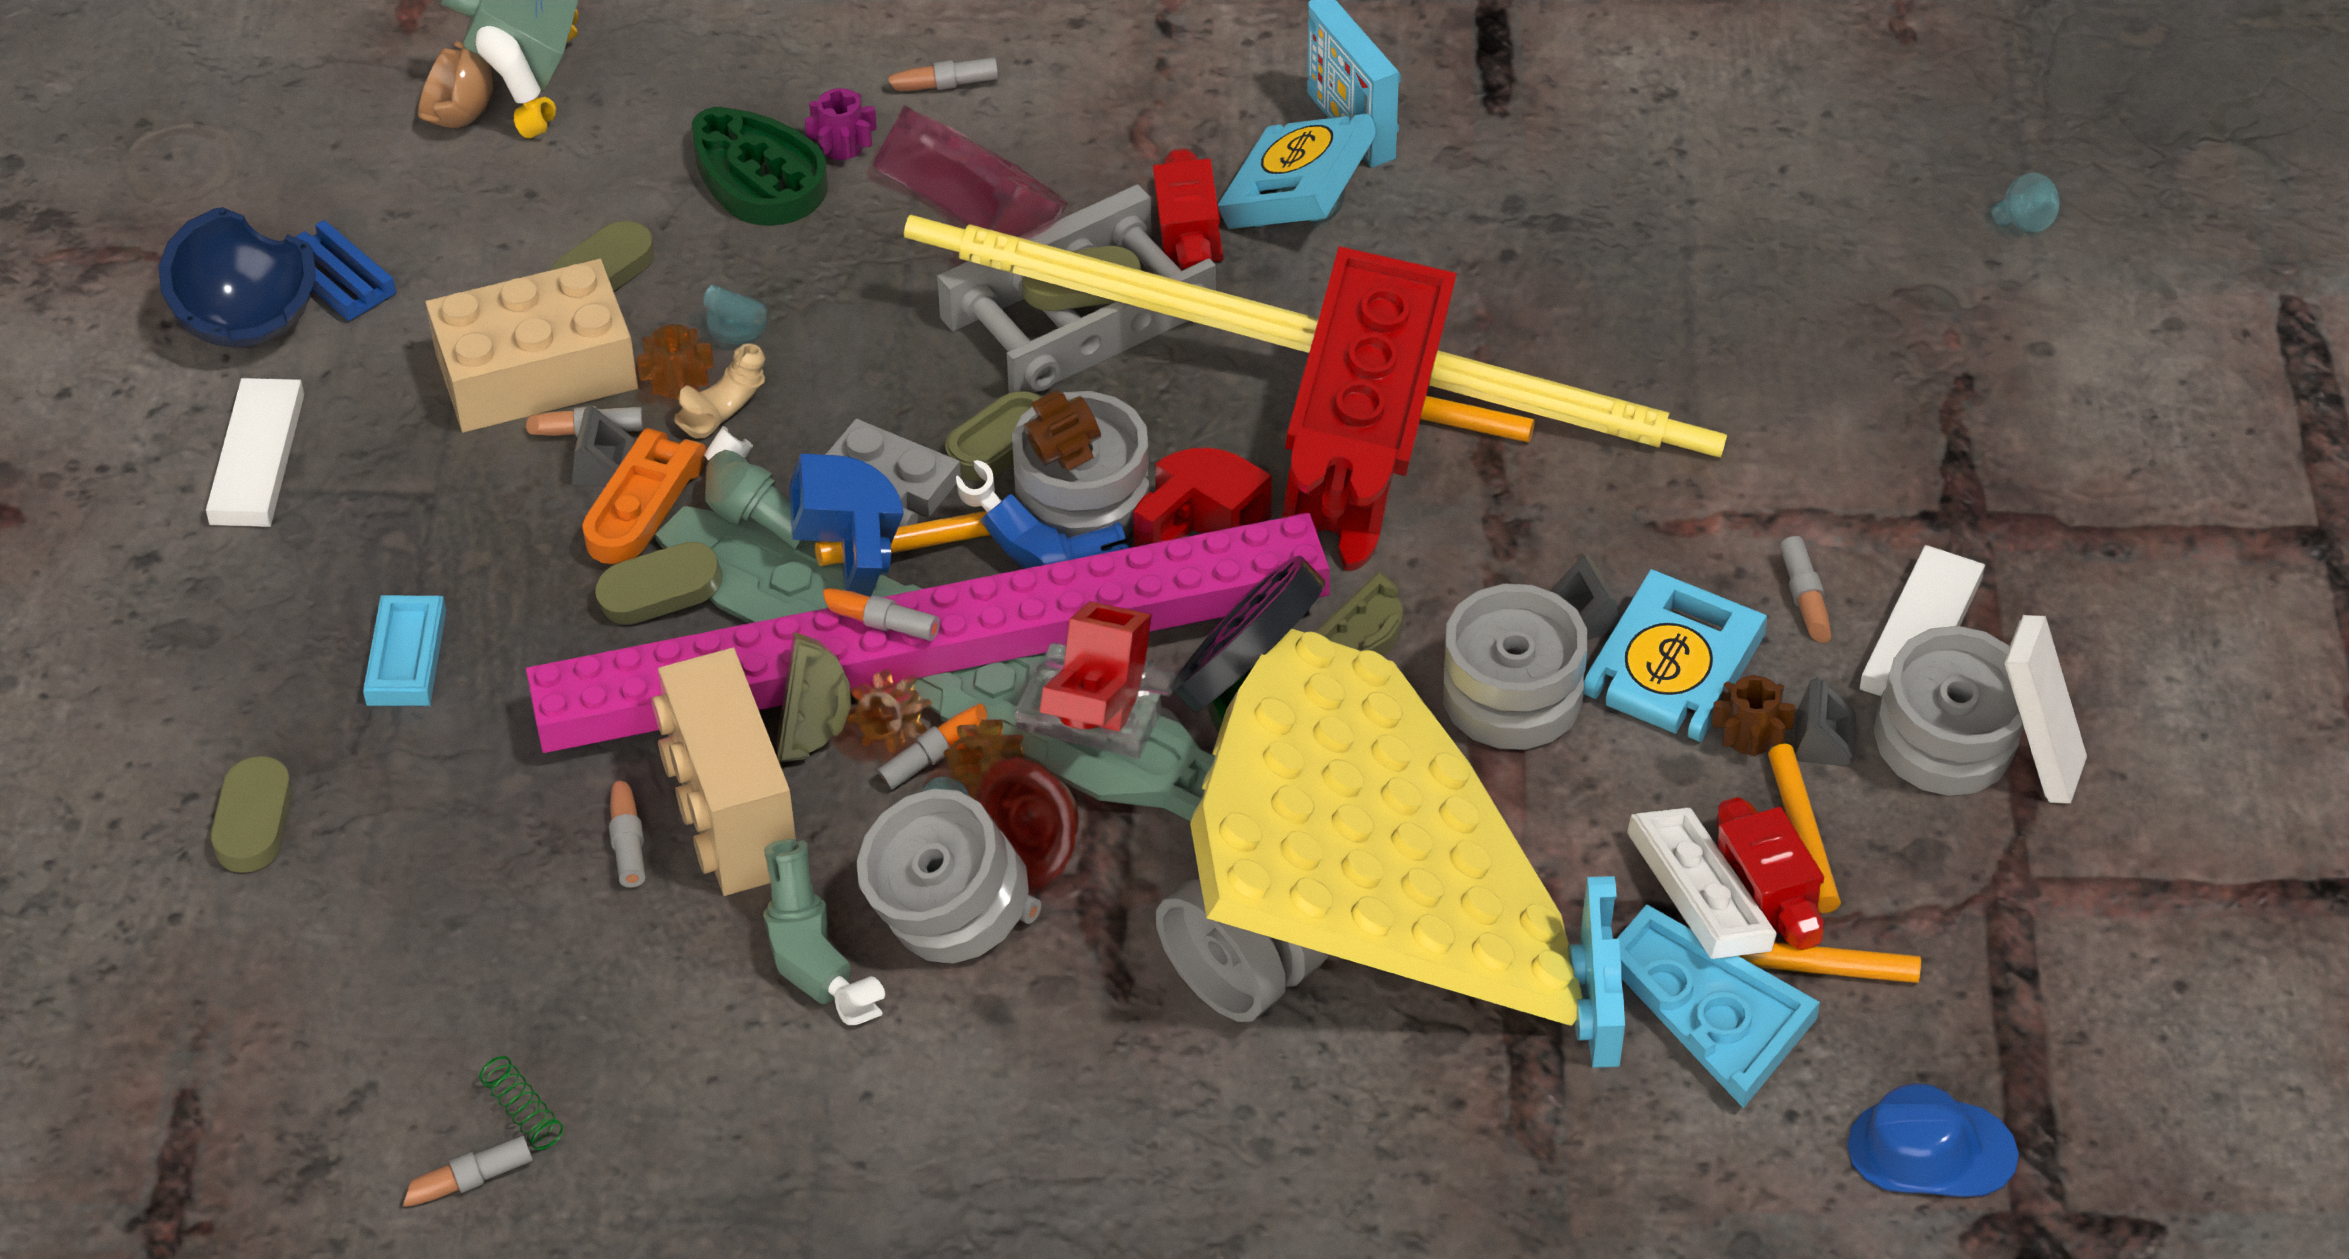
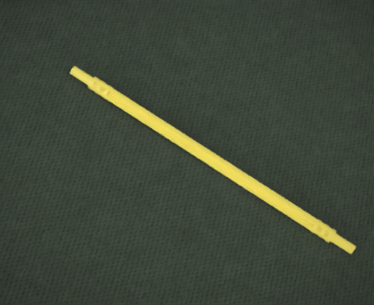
[904,214,1727,458]

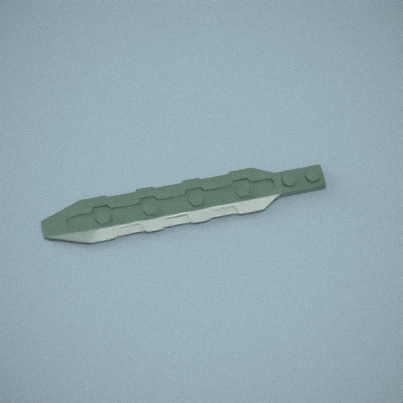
[655,506,1215,821]

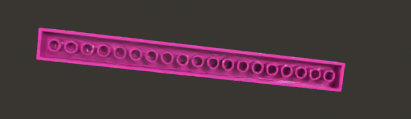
[526,513,1330,753]

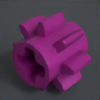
[804,88,877,160]

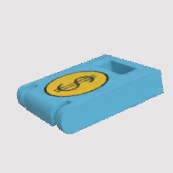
[1218,114,1376,229]
[1583,569,1767,742]

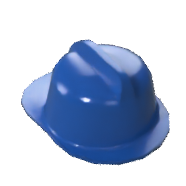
[1847,1083,2019,1197]

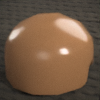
[418,41,494,129]

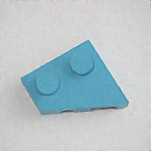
[1568,876,1625,1068]

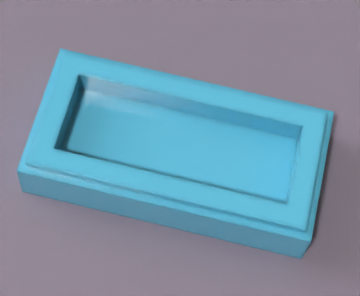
[363,595,447,706]

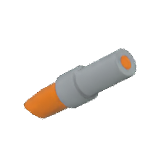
[823,588,940,641]
[877,703,987,790]

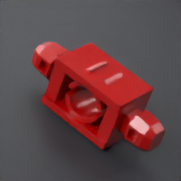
[1153,148,1224,271]
[1717,797,1824,950]

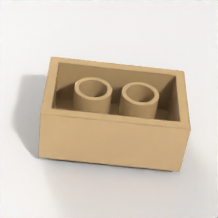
[425,258,638,433]
[651,647,797,896]

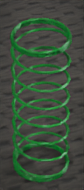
[479,1056,564,1150]

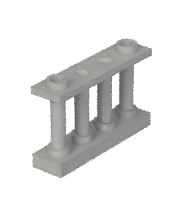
[937,184,1216,393]

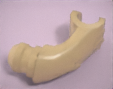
[674,343,765,438]

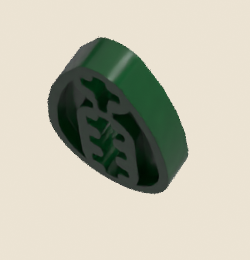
[692,107,828,226]

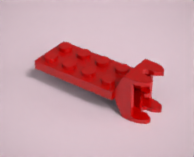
[1282,246,1457,571]

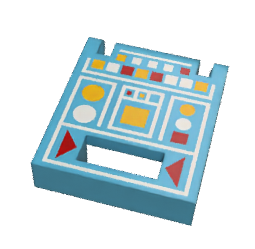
[1307,0,1401,168]

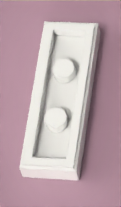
[206,378,304,527]
[1860,545,1985,697]
[2004,615,2087,803]
[1627,808,1777,959]

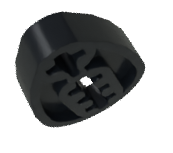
[1170,556,1325,712]

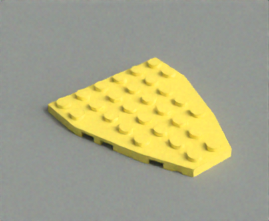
[1190,629,1583,1026]

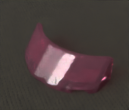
[873,105,1068,238]

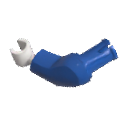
[956,460,1128,569]

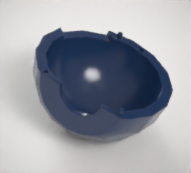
[158,207,316,348]

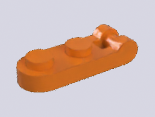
[582,428,707,564]

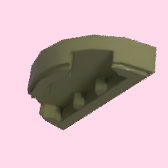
[1315,571,1403,656]
[775,632,851,762]

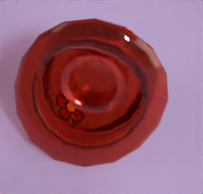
[975,757,1079,890]

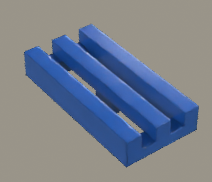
[296,220,396,322]

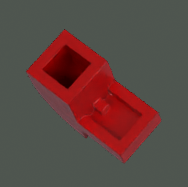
[1133,448,1272,547]
[1040,601,1152,732]

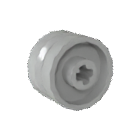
[1012,391,1149,547]
[1443,584,1587,750]
[1873,626,2025,796]
[857,789,1029,964]
[1156,878,1328,1022]

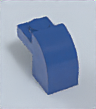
[789,453,904,597]

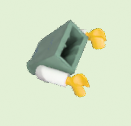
[440,0,578,138]

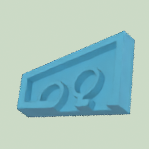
[1617,904,1820,1109]

